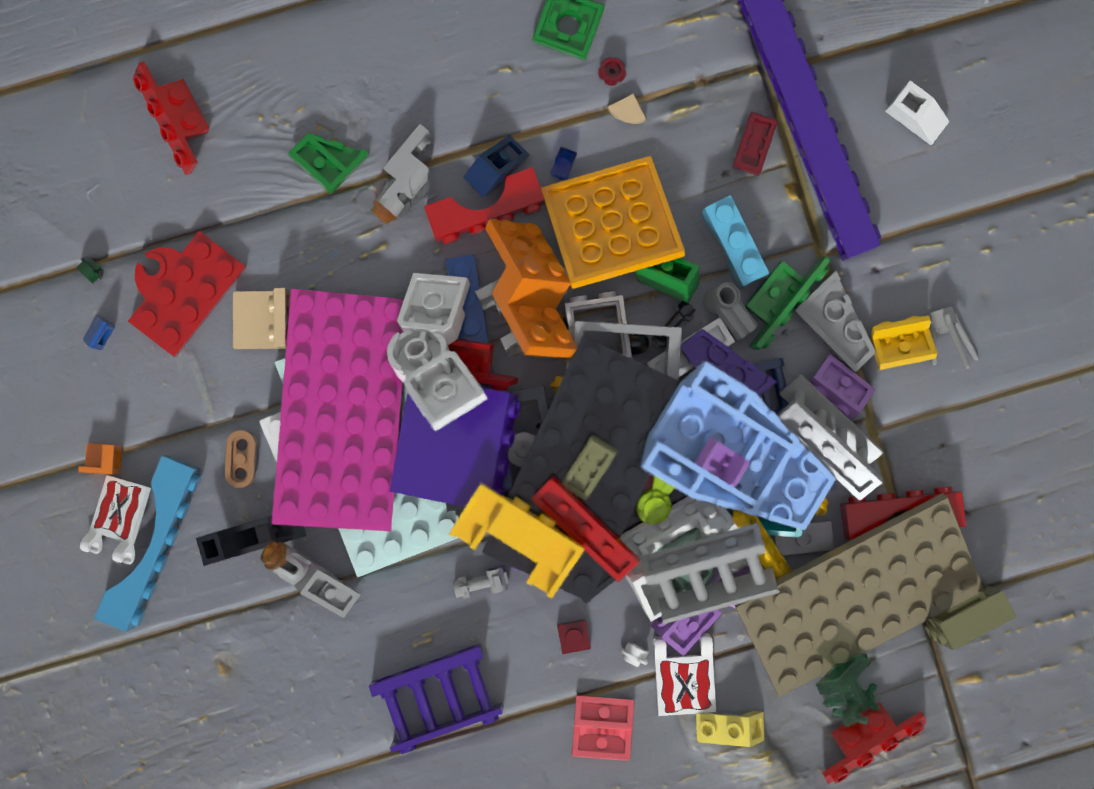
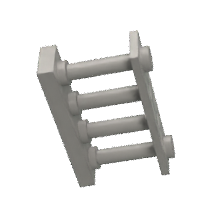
[777,374,883,500]
[641,523,779,624]

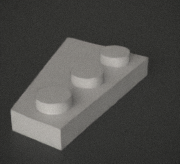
[793,271,876,373]

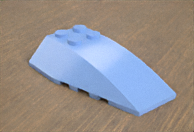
[641,361,836,530]

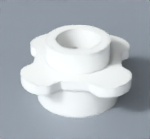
[620,642,649,667]

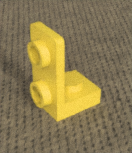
[696,711,764,747]

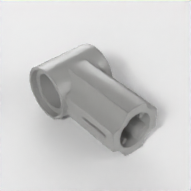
[704,282,758,341]

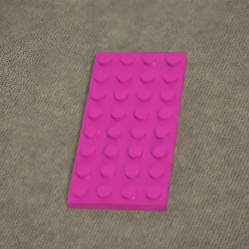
[272,289,404,532]

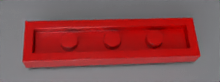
[531,475,641,582]

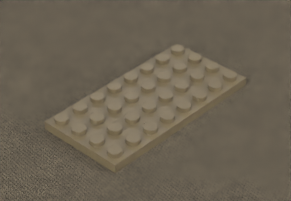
[734,493,983,697]

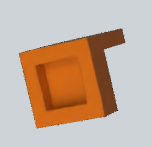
[78,443,122,474]

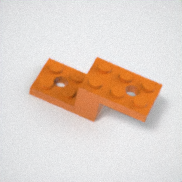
[485,219,577,358]

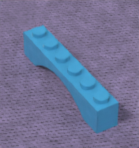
[94,455,201,632]

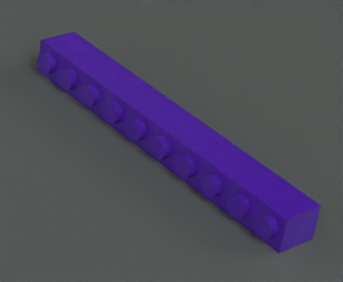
[738,0,881,262]

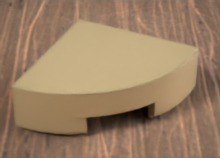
[607,94,646,124]

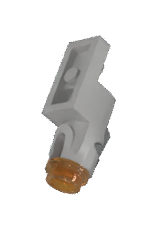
[370,124,431,225]
[261,542,361,618]

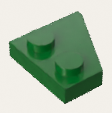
[288,133,369,194]

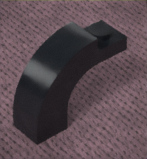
[196,516,307,566]

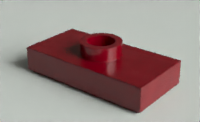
[732,111,778,176]

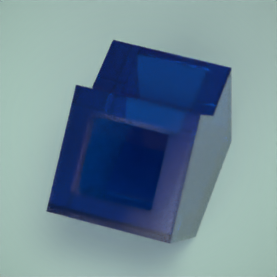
[550,146,577,181]

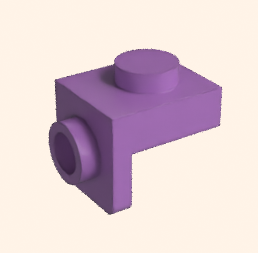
[694,437,750,487]

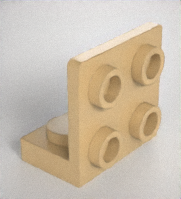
[233,288,291,349]

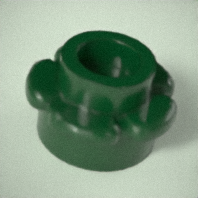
[76,258,103,284]

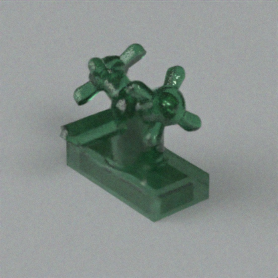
[816,653,880,727]

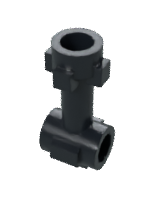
[652,301,696,349]

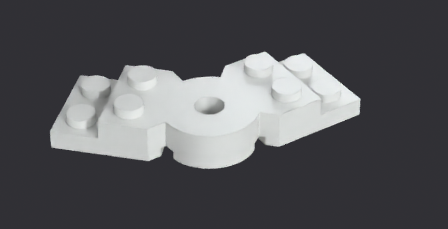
[387,273,487,431]

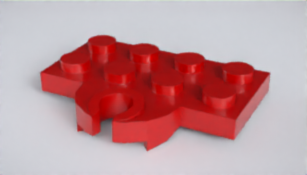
[128,231,247,357]

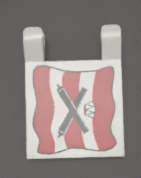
[80,475,151,564]
[653,633,716,716]

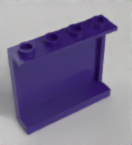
[389,388,520,507]

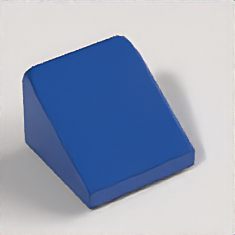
[83,316,115,350]

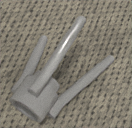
[929,306,979,369]

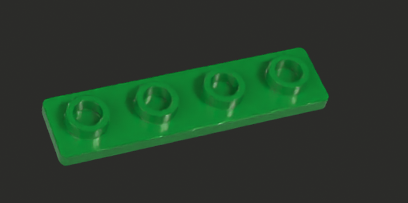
[744,256,831,350]

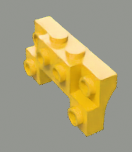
[449,482,584,599]

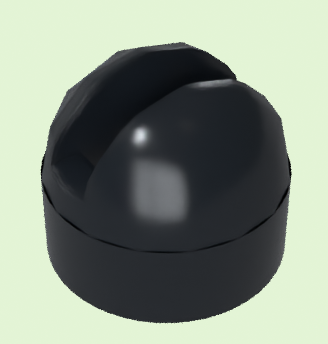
[629,334,649,355]

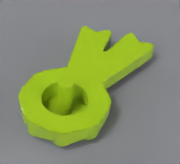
[635,475,675,525]

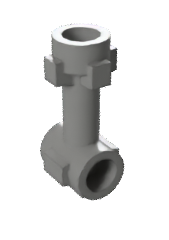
[453,566,509,599]

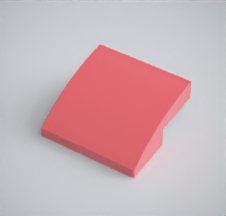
[572,695,634,761]

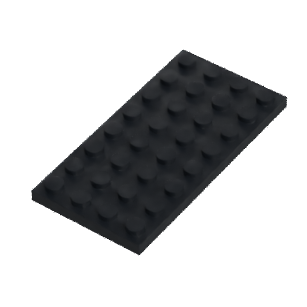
[482,336,681,602]

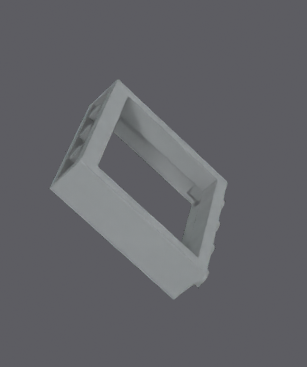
[565,321,682,380]

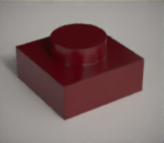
[557,619,591,654]

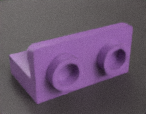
[809,354,876,420]
[651,592,722,656]

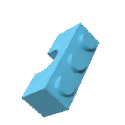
[701,195,769,289]

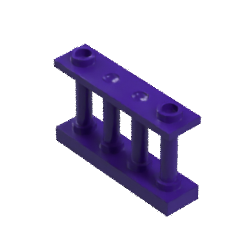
[369,643,503,754]

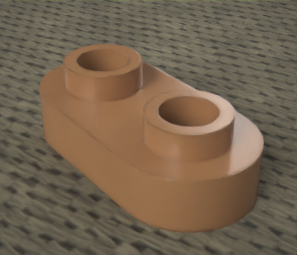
[225,430,257,488]

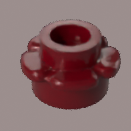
[598,57,626,86]

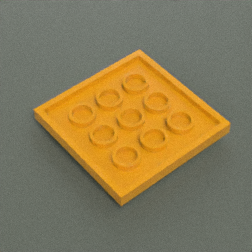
[541,156,685,289]

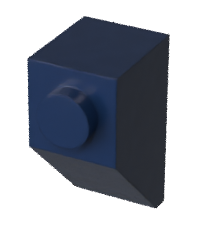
[463,135,530,197]

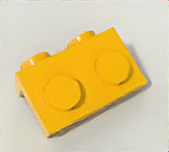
[870,315,938,370]

